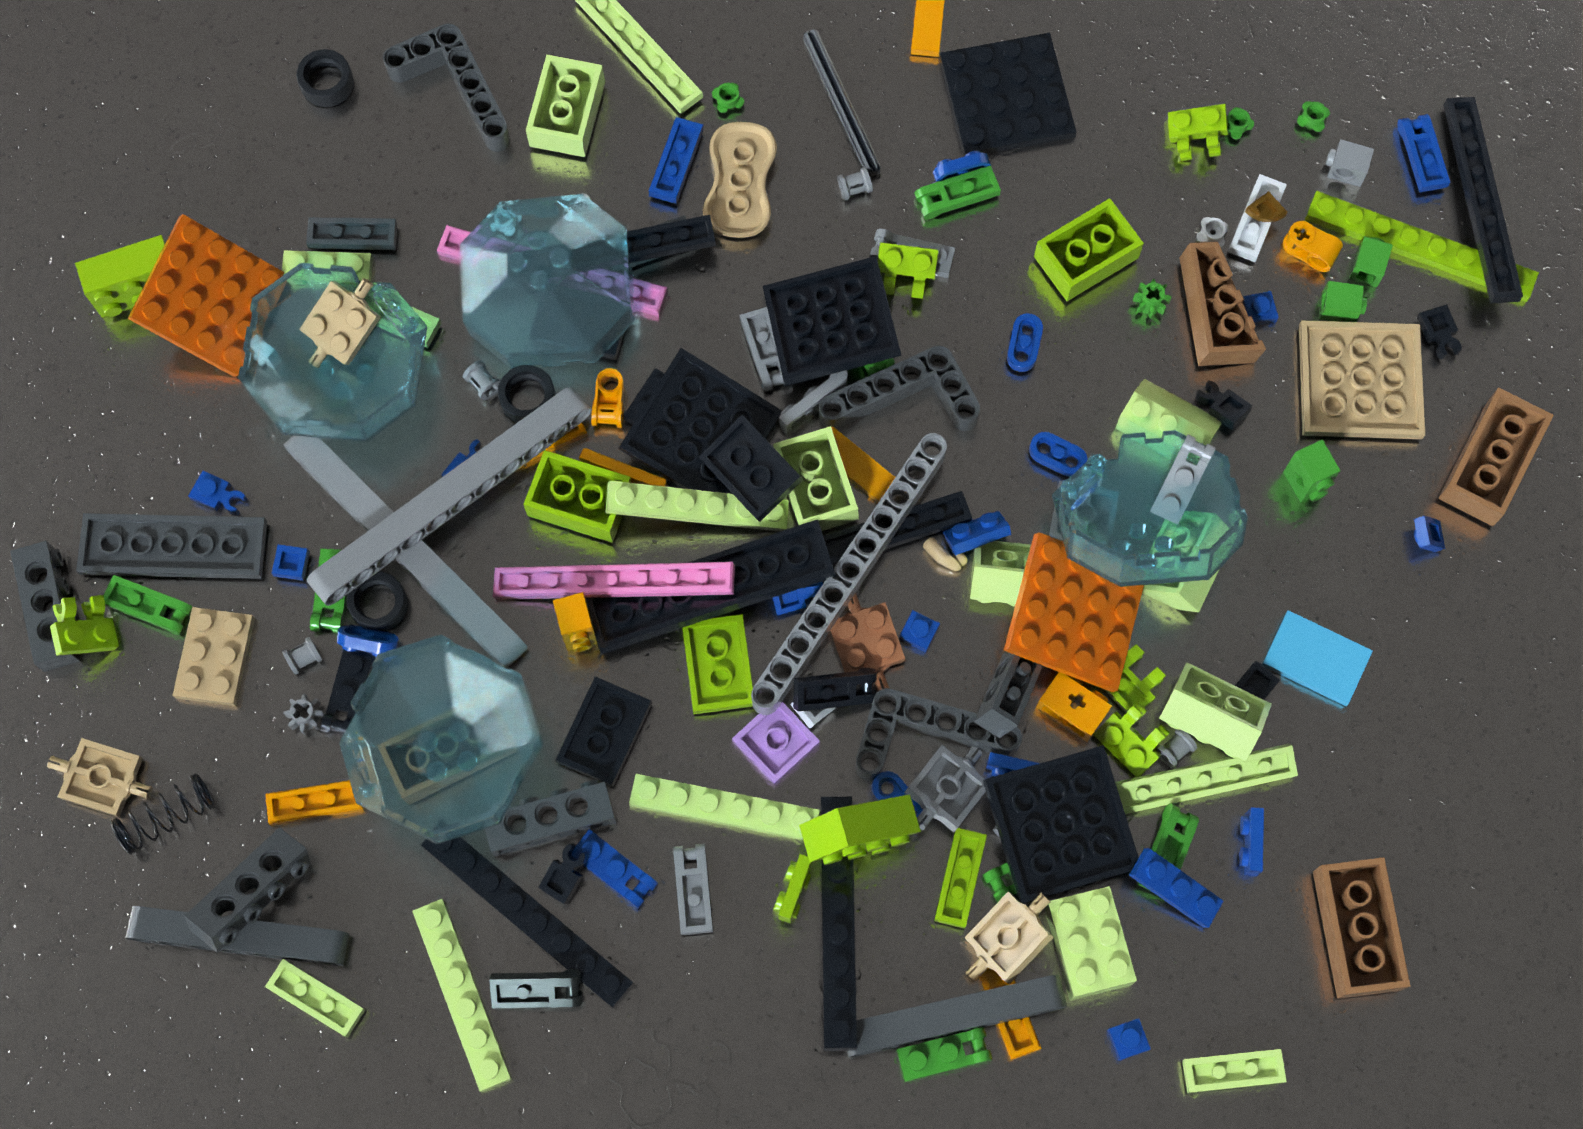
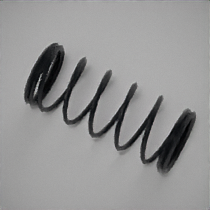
[110,773,215,854]

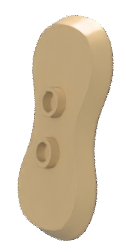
[703,122,777,238]

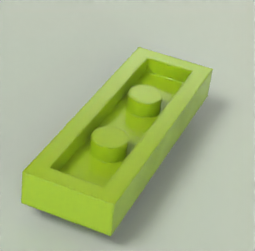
[934,828,987,929]

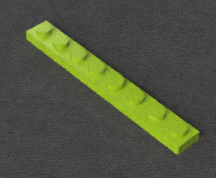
[1305,191,1539,302]

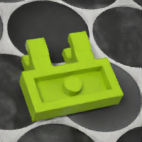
[1168,104,1228,161]
[878,242,938,299]
[50,595,119,656]
[1104,644,1166,713]
[1093,702,1170,777]
[773,854,812,924]

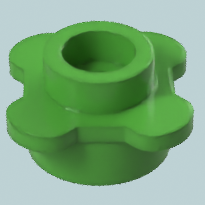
[712,83,744,113]
[1297,101,1330,132]
[1227,107,1254,139]

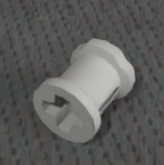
[837,167,873,200]
[463,360,500,400]
[282,636,322,675]
[1155,729,1198,769]

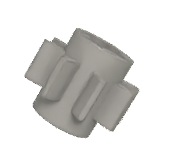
[283,694,325,735]

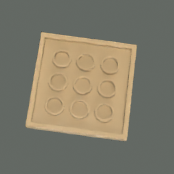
[1299,320,1425,439]

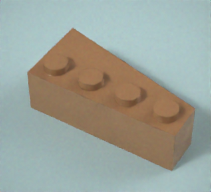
[1179,242,1266,366]

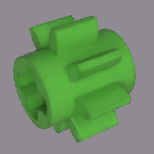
[1133,279,1171,318]

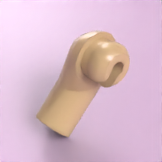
[923,537,968,571]

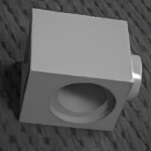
[1325,139,1374,187]

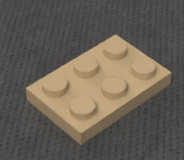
[172,607,255,706]

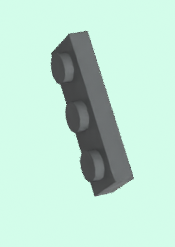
[306,217,397,250]

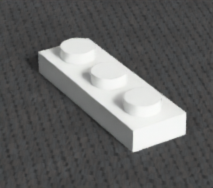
[1228,174,1287,262]

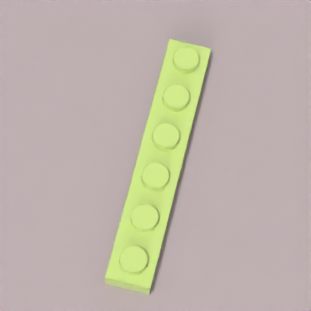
[575,0,703,114]
[606,481,789,531]
[1115,744,1298,814]
[629,774,820,841]
[412,899,512,1092]

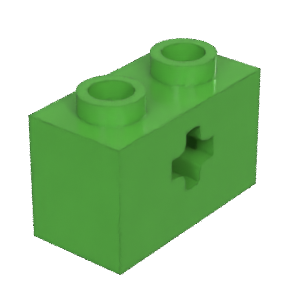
[1283,439,1340,503]

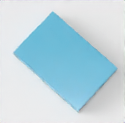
[1262,610,1373,706]

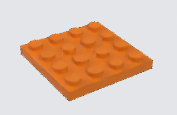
[128,214,285,377]
[1003,532,1146,692]

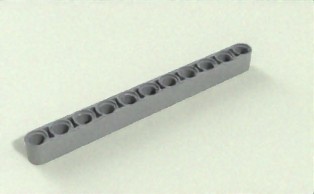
[307,386,592,606]
[283,425,528,670]
[751,433,947,715]

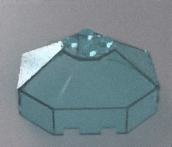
[460,194,636,369]
[238,263,427,442]
[1052,430,1248,587]
[339,634,544,844]

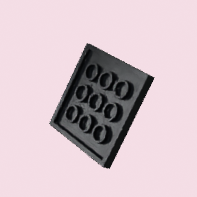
[939,32,1077,156]
[762,256,902,386]
[618,348,782,494]
[983,745,1139,903]

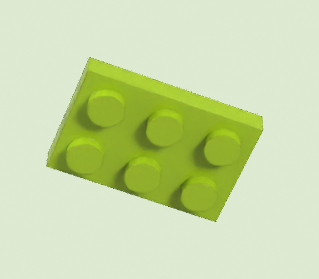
[682,614,753,714]

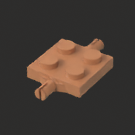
[830,593,906,692]

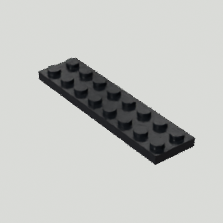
[586,519,836,654]

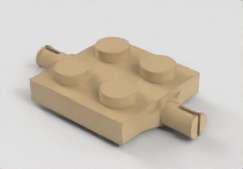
[299,278,381,368]
[47,738,153,817]
[965,891,1054,984]

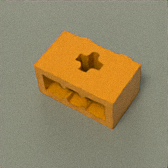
[553,592,597,652]
[1036,672,1112,743]

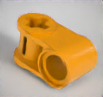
[1282,221,1343,272]
[591,368,625,428]

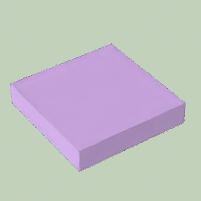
[732,702,820,786]

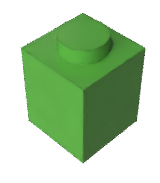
[1349,236,1393,288]
[1319,281,1367,322]

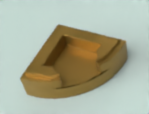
[1245,191,1288,222]

